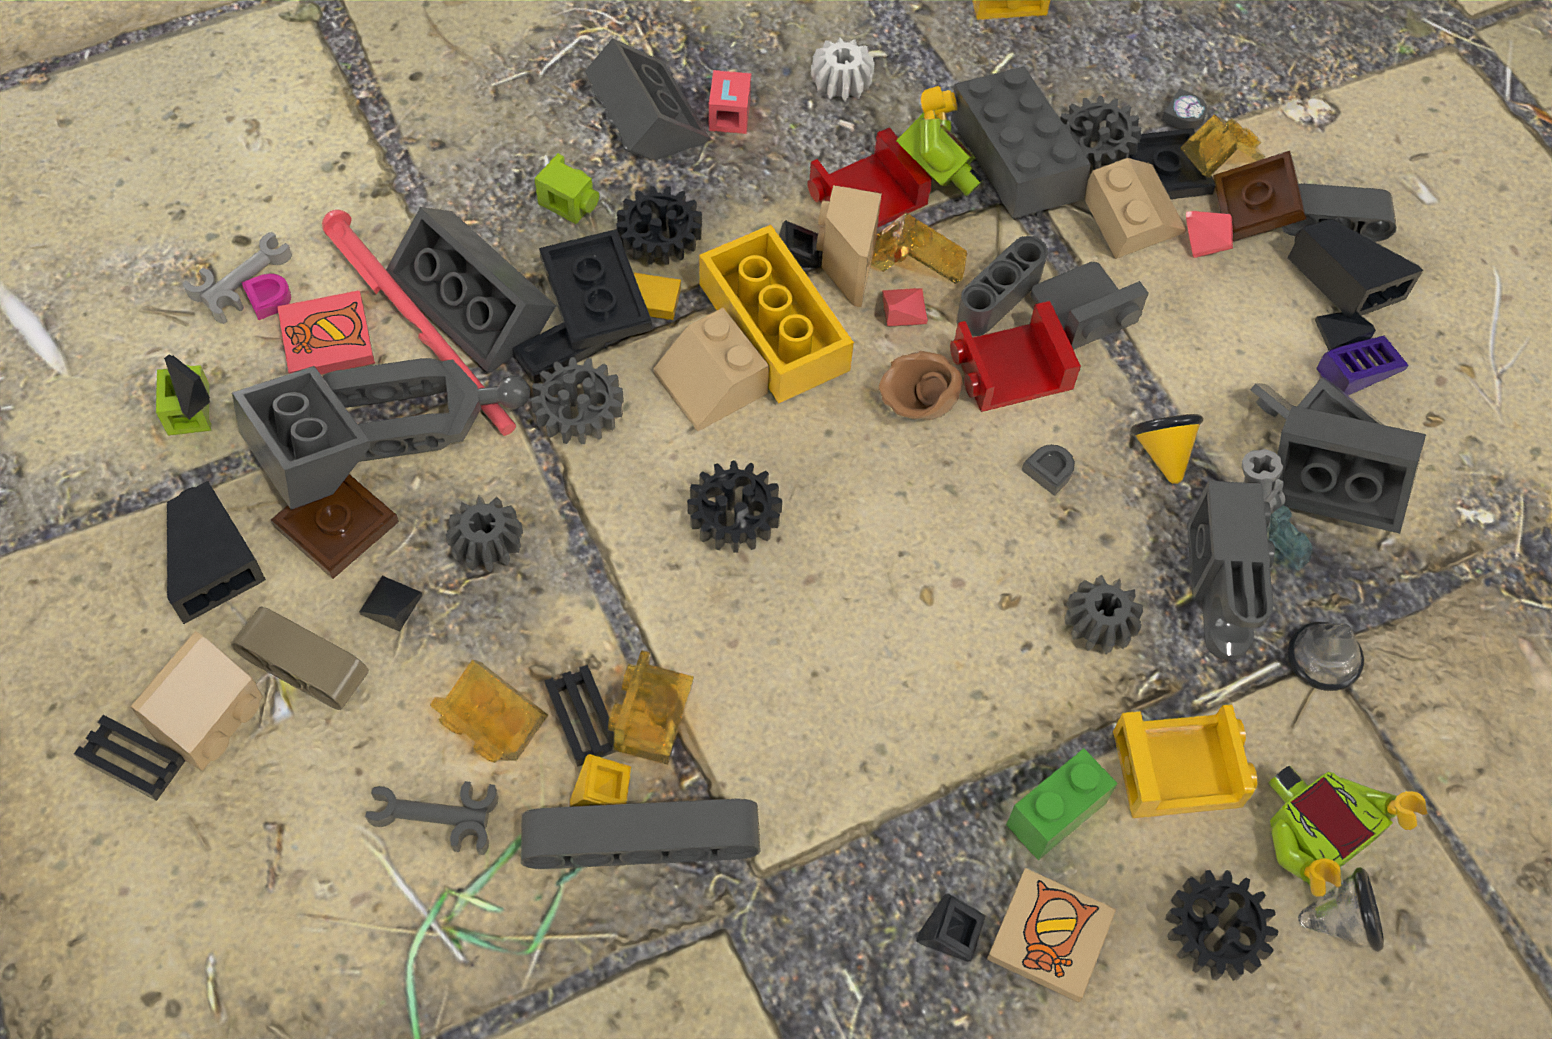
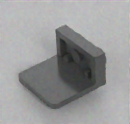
[1030,262,1149,350]

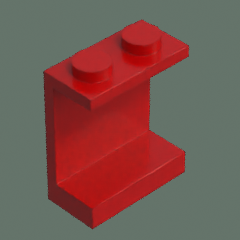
[807,127,932,228]
[950,301,1081,412]

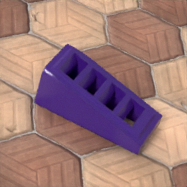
[1316,335,1409,396]

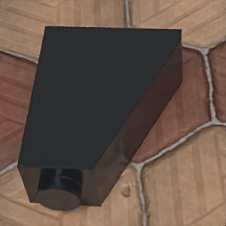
[1288,219,1423,319]
[167,481,266,624]

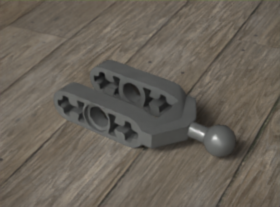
[323,358,530,462]

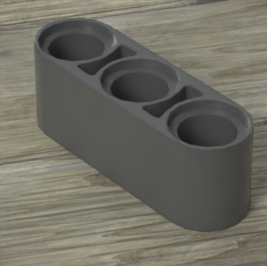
[1282,183,1397,242]
[956,236,1048,336]

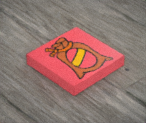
[277,290,375,375]

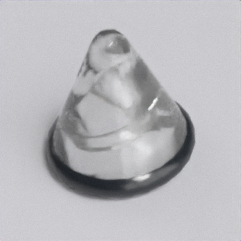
[1287,622,1364,691]
[1298,867,1384,952]

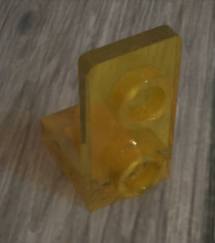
[1180,114,1266,177]
[871,213,967,284]

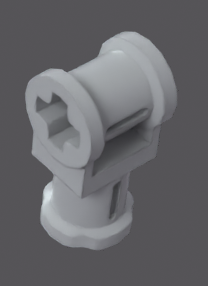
[1242,449,1285,512]

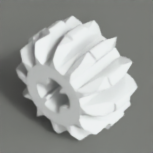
[811,37,874,102]

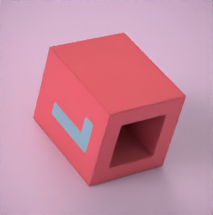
[709,70,751,134]

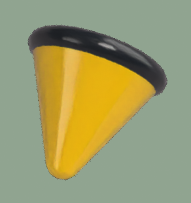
[1130,414,1204,484]

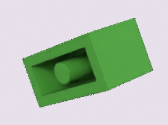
[1006,748,1118,860]

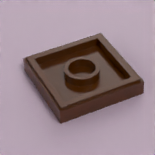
[1213,151,1307,241]
[271,474,399,579]

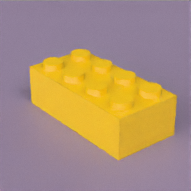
[699,225,854,404]

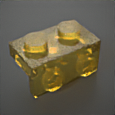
[608,650,694,765]
[430,660,548,763]

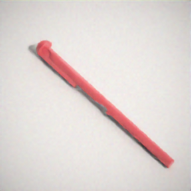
[322,210,516,436]

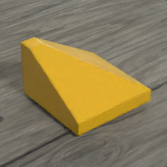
[569,754,631,807]

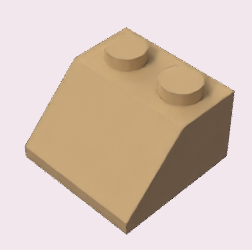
[1084,158,1186,259]
[816,185,882,307]
[653,308,769,431]
[130,631,263,771]

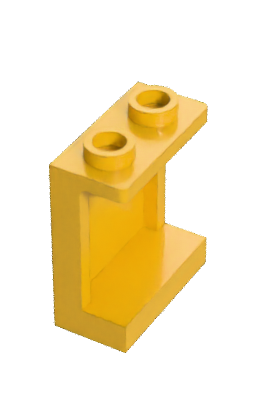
[1113,704,1257,818]

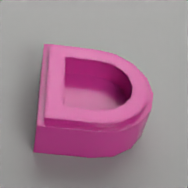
[241,273,292,320]

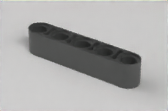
[521,799,761,869]

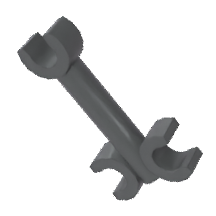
[365,781,499,855]

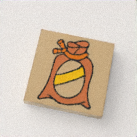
[987,868,1116,1002]

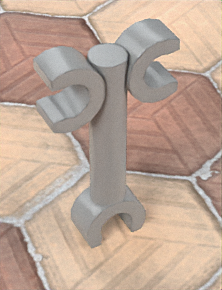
[183,232,292,324]

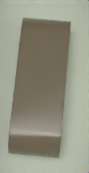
[231,606,369,710]

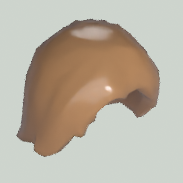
[878,351,963,420]

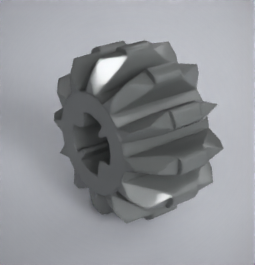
[446,495,523,573]
[1065,575,1143,654]

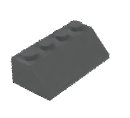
[386,207,556,372]

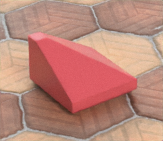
[1186,211,1233,258]
[882,288,928,326]

